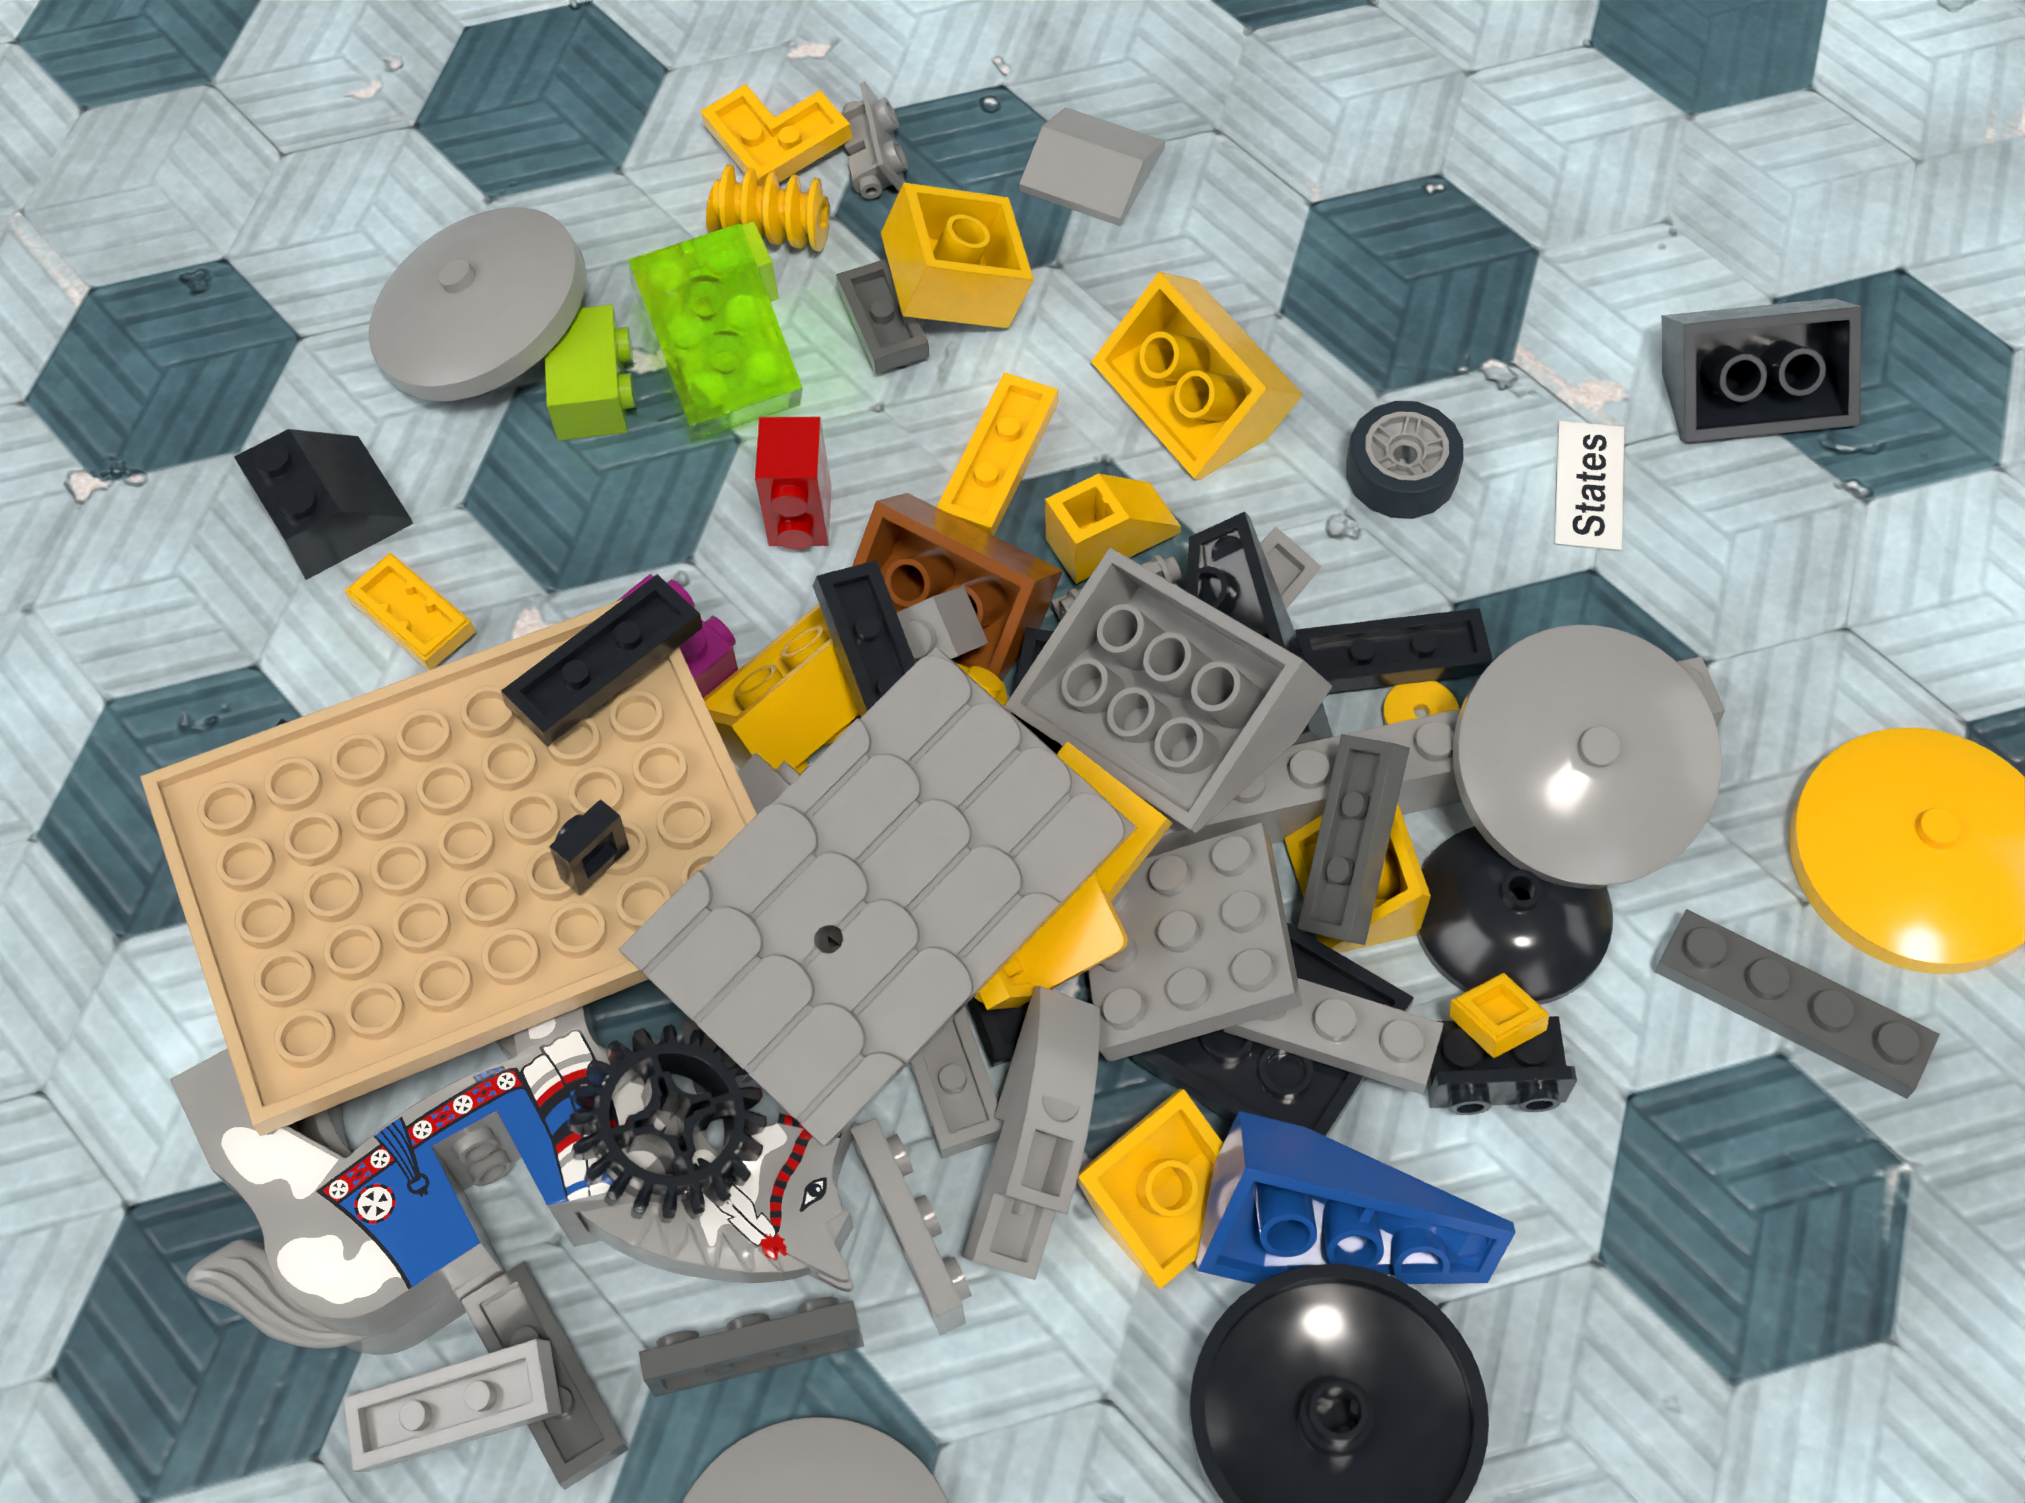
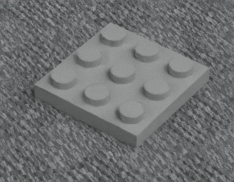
[1088,822,1303,1062]

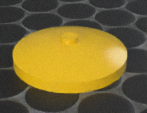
[1789,727,2025,974]

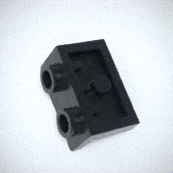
[1427,1016,1577,1115]

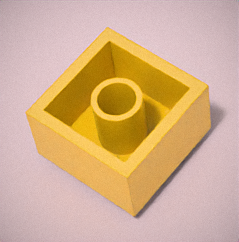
[881,182,1034,328]

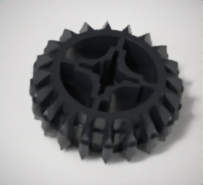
[568,1024,767,1223]

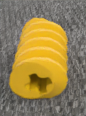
[706,164,830,252]

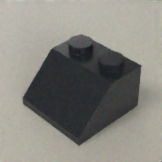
[234,429,413,580]

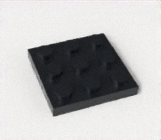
[1133,923,1414,1137]

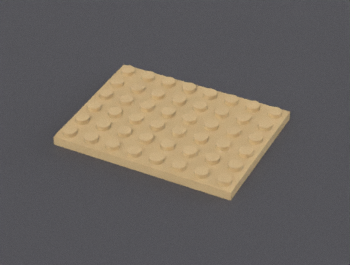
[140,599,757,1136]

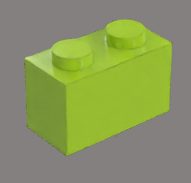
[545,304,636,441]

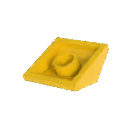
[1077,1089,1223,1289]

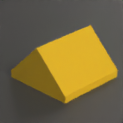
[1284,803,1431,953]

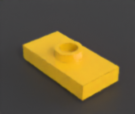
[344,552,476,670]

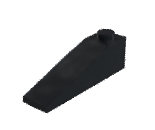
[1186,511,1333,745]

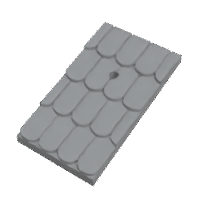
[618,647,1138,1147]

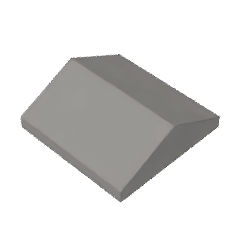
[1019,107,1165,226]

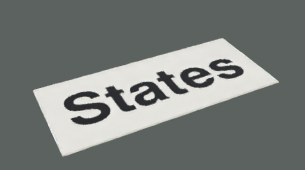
[1555,421,1624,550]

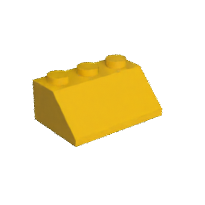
[1091,271,1303,479]
[703,603,860,774]

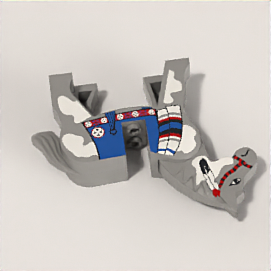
[170,1004,854,1355]

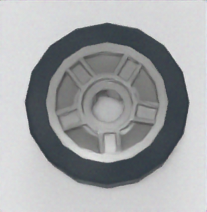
[1346,401,1464,519]

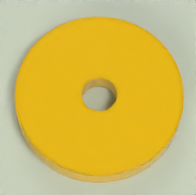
[1383,681,1459,725]

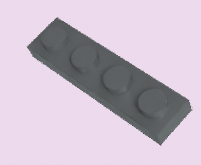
[1654,909,1940,1099]

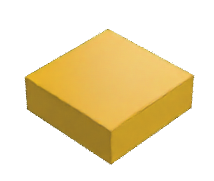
[1449,973,1549,1058]

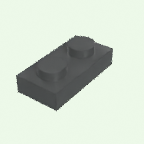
[836,258,930,374]

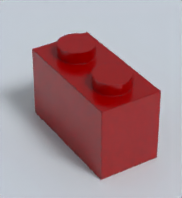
[755,416,832,550]

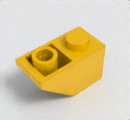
[1045,473,1181,584]

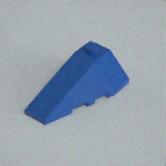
[1196,1111,1516,1285]

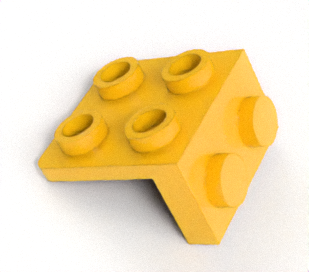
[974,872,1128,1010]

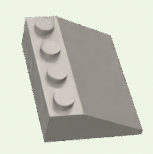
[1004,547,1333,833]

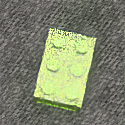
[628,223,803,442]

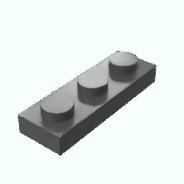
[1297,734,1410,945]
[460,1262,629,1490]
[639,1297,865,1397]

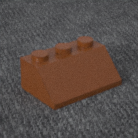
[852,493,1063,681]

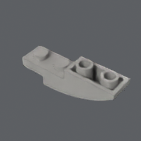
[963,985,1100,1280]

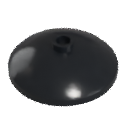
[1417,826,1613,1005]

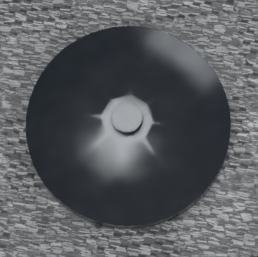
[1189,1264,1489,1503]

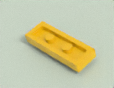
[937,372,1059,536]

